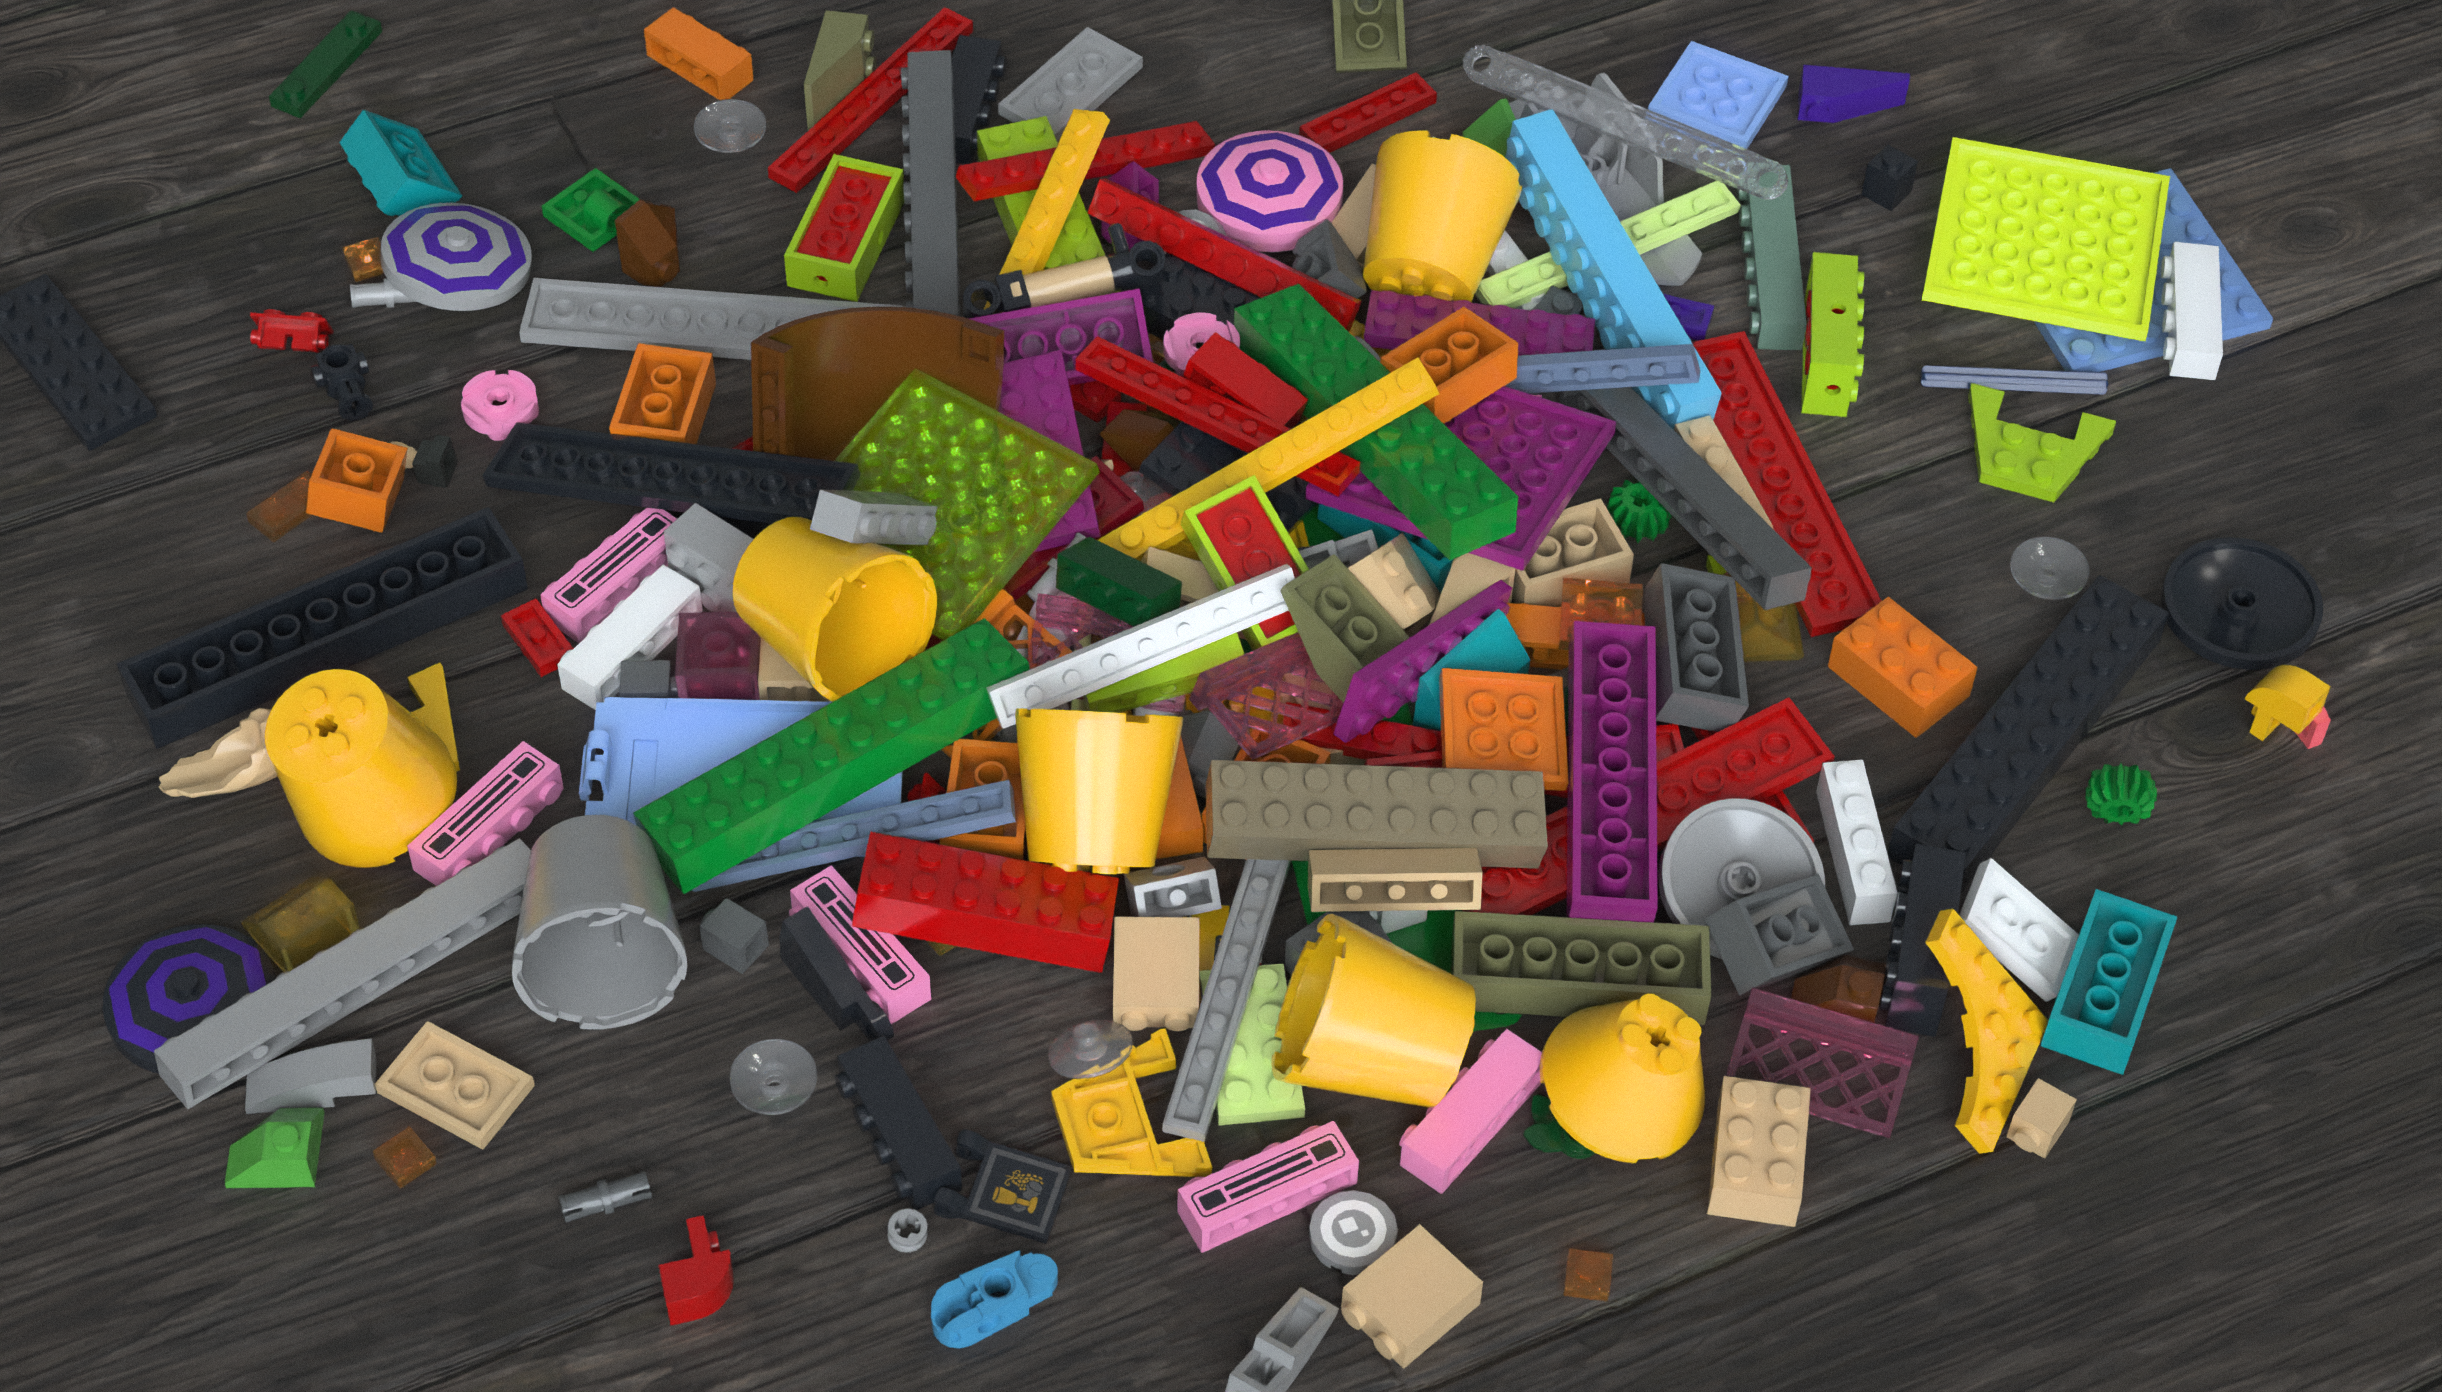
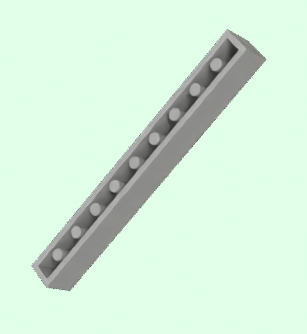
[154,838,531,1109]

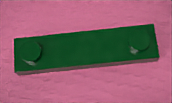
[269,10,382,119]

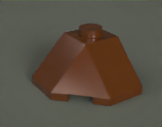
[615,199,680,287]
[1099,409,1180,490]
[1787,955,1885,1037]

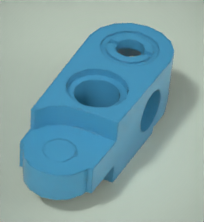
[931,1251,1058,1348]

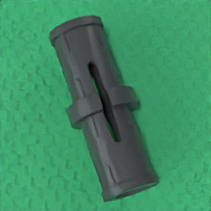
[558,1171,652,1223]

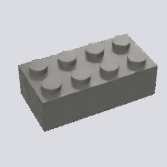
[1642,563,1749,732]

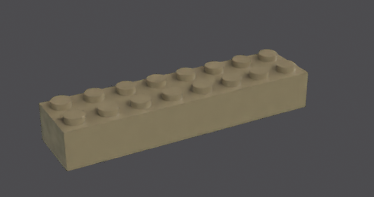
[1206,760,1548,869]

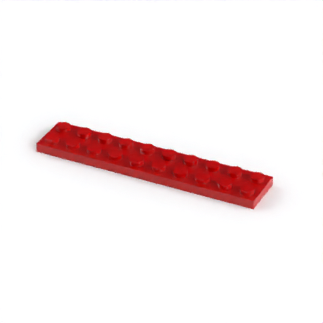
[1692,331,1882,637]
[1462,697,1835,915]

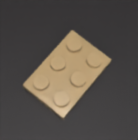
[375,1021,535,1150]

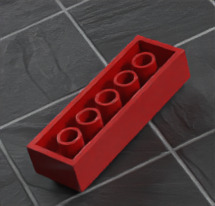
[851,831,1119,973]

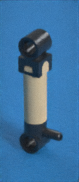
[963,223,1166,319]

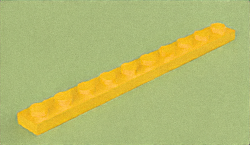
[1098,358,1439,561]

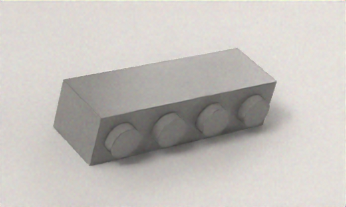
[810,489,938,545]

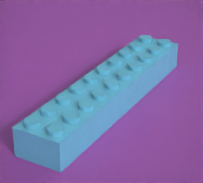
[1505,109,1722,430]

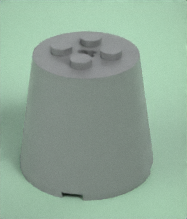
[512,815,687,1029]

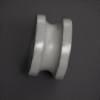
[888,1208,928,1253]

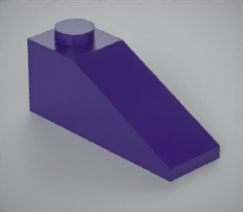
[1798,65,1910,123]

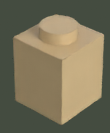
[2007,1078,2077,1159]

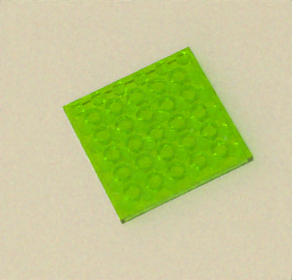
[835,368,1100,640]

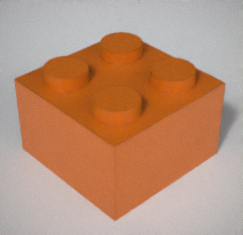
[306,428,408,533]

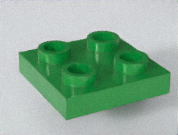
[541,168,640,252]

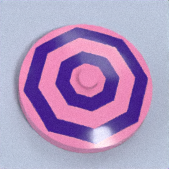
[1196,130,1343,245]

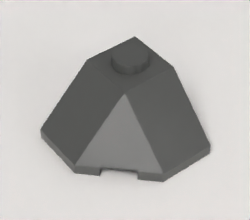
[1292,219,1367,299]
[1177,705,1250,798]

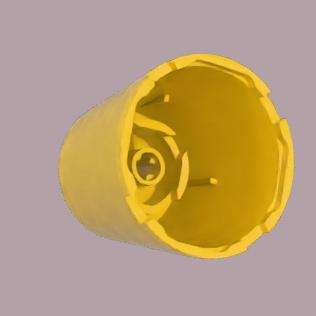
[1363,130,1522,302]
[732,517,937,702]
[265,669,457,868]
[1015,708,1183,874]
[1271,914,1476,1108]

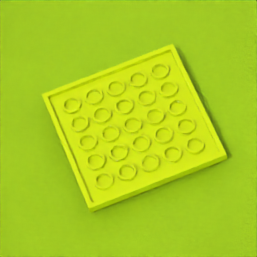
[1922,137,2170,341]

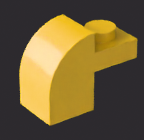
[2245,665,2331,741]

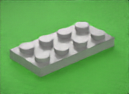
[998,27,1143,142]

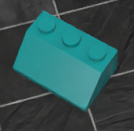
[339,110,462,216]
[1412,609,1531,731]

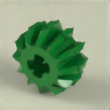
[1606,479,1672,544]
[2085,763,2157,826]

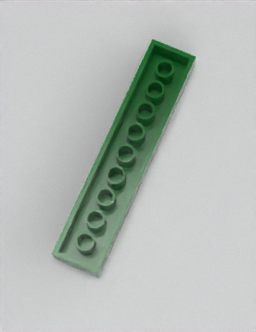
[1234,284,1518,561]
[633,618,1030,894]

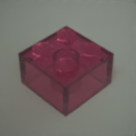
[675,612,761,700]

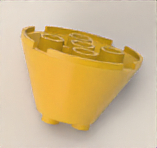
[1540,994,1705,1163]

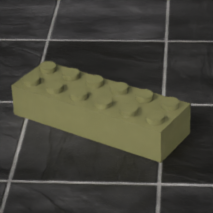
[1451,911,1711,1025]

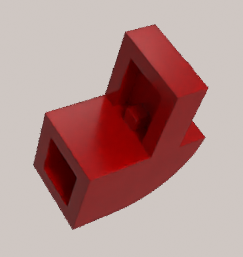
[659,1215,734,1326]

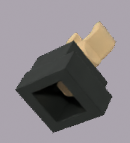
[391,435,458,488]

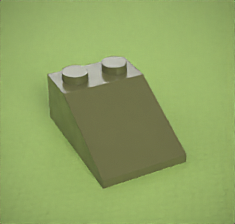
[1331,0,1407,73]
[804,10,876,130]
[1280,554,1410,703]

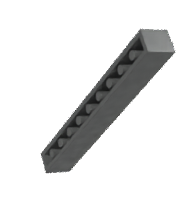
[901,50,961,317]
[1559,387,1812,610]

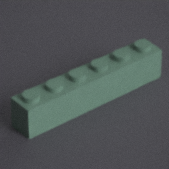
[1737,164,1807,350]

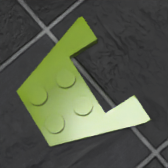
[1968,383,2116,502]

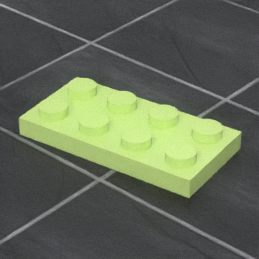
[1199,964,1305,1125]

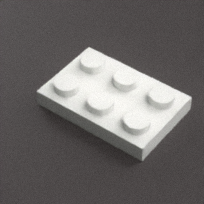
[1959,858,2079,1002]

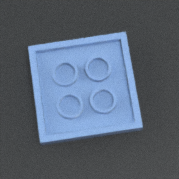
[1647,41,1789,152]

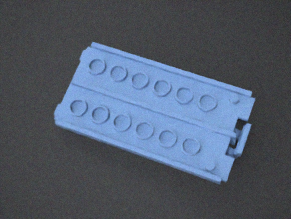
[579,697,903,857]

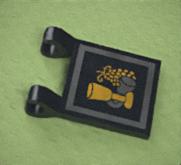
[934,1129,1073,1244]

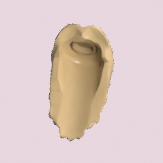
[159,708,277,798]

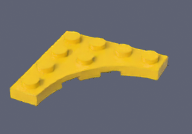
[1925,908,2049,1154]

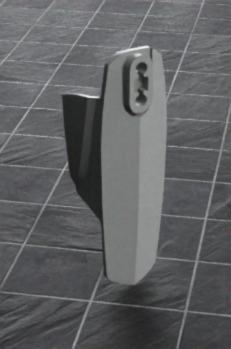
[1509,72,1702,286]

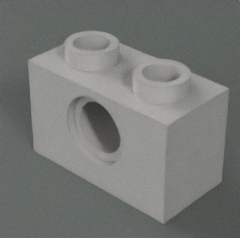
[1124,857,1222,917]

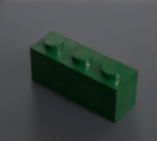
[1056,537,1182,627]

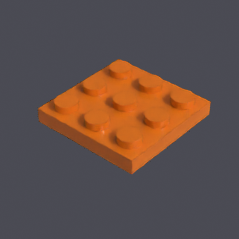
[1439,668,1569,791]

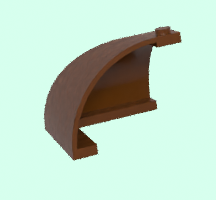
[751,307,1004,566]

